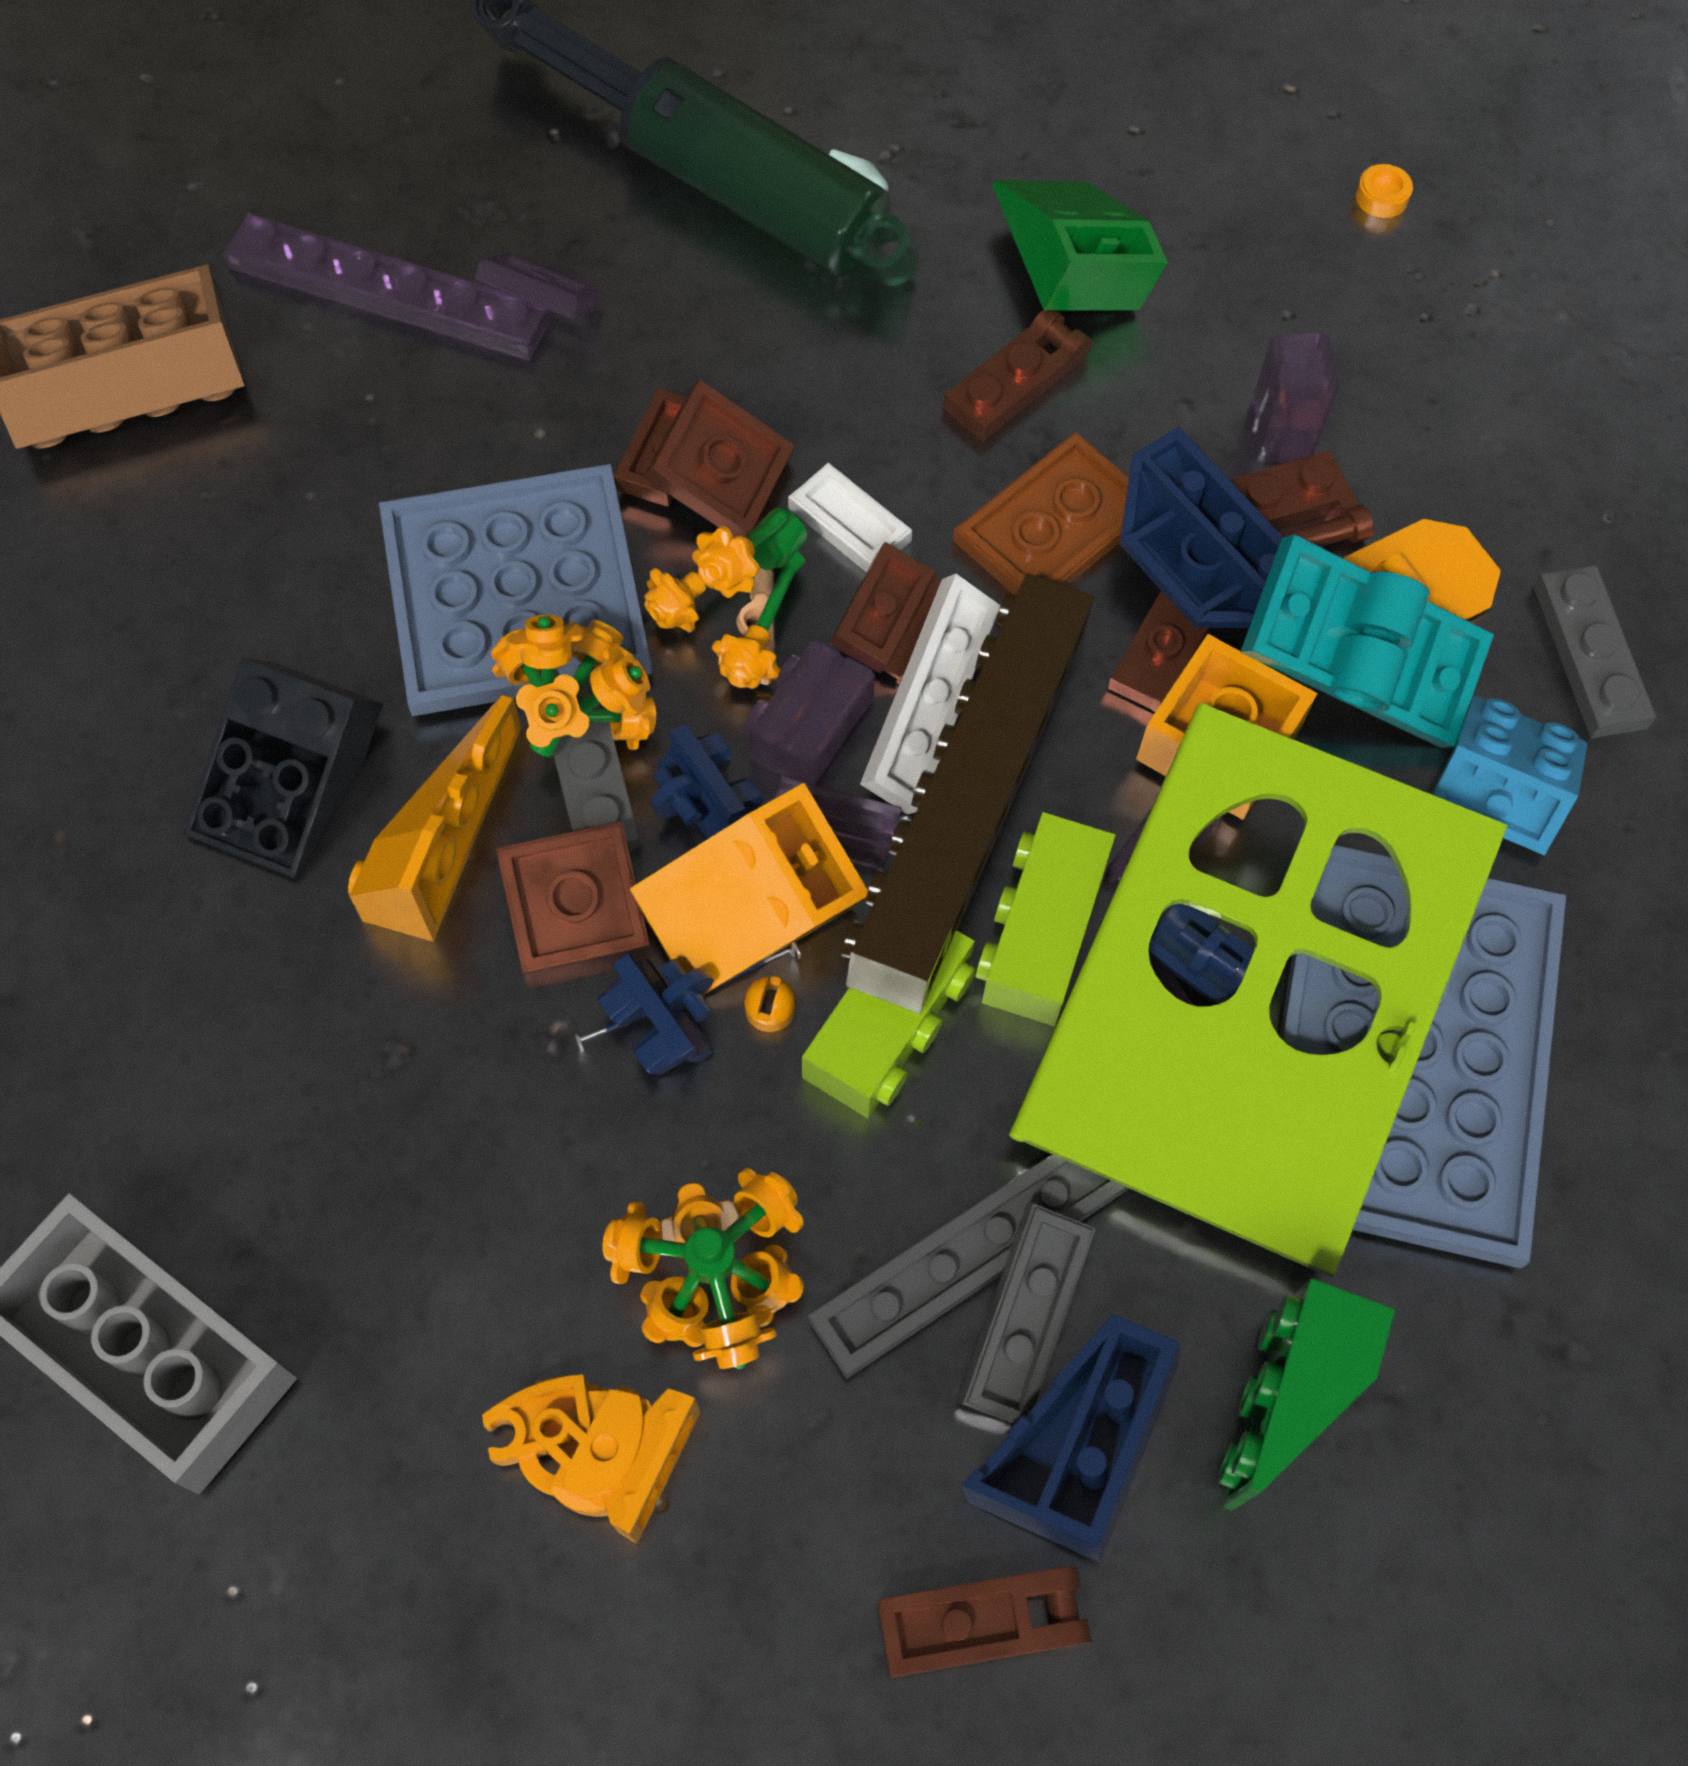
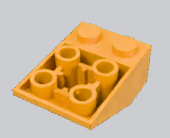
[629,783,868,996]

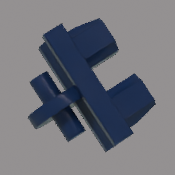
[651,724,763,839]
[1148,904,1254,1005]
[597,953,714,1075]

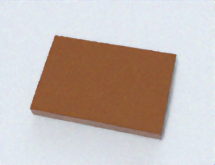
[953,432,1129,595]

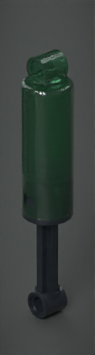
[471,0,919,286]

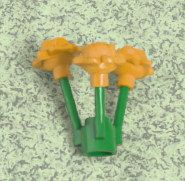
[644,508,807,689]

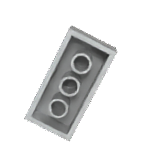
[0,1193,297,1495]

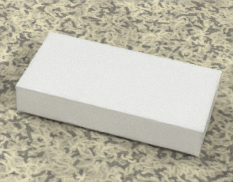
[788,463,912,572]

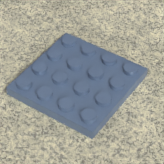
[379,464,652,717]

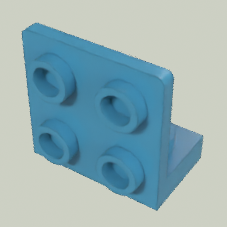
[1431,696,1588,856]

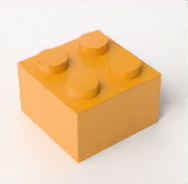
[1136,634,1318,820]

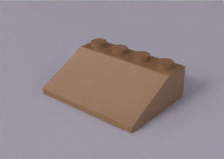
[0,264,244,449]

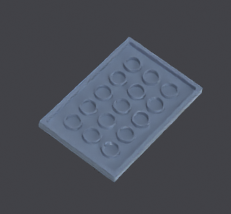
[1279,845,1566,1269]

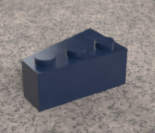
[961,1314,1180,1563]

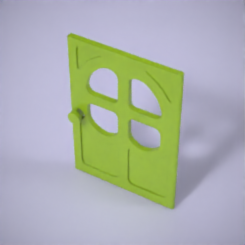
[1009,703,1508,1278]

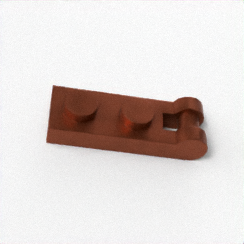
[943,310,1093,442]
[877,1565,1092,1678]

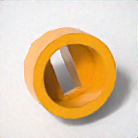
[744,976,796,1032]

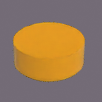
[1355,164,1413,218]

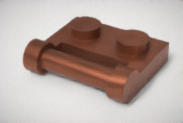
[1229,450,1374,547]

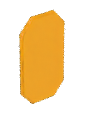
[1343,519,1501,620]

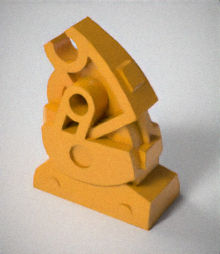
[482,1374,701,1545]

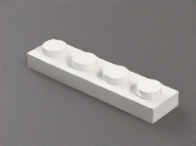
[860,574,1000,814]

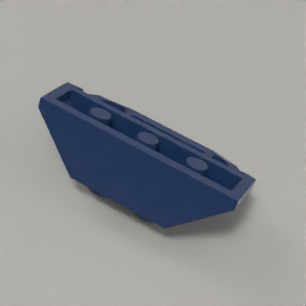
[1119,426,1283,628]

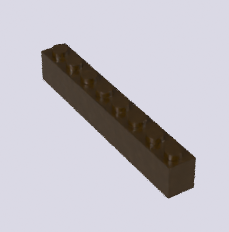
[841,573,1095,1014]

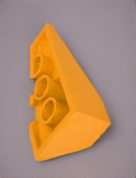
[348,695,522,942]

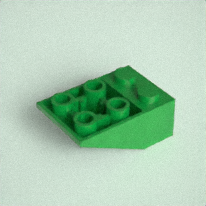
[992,180,1168,311]
[1218,1278,1395,1511]

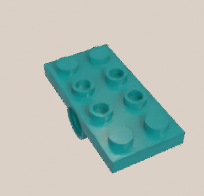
[1240,534,1494,748]

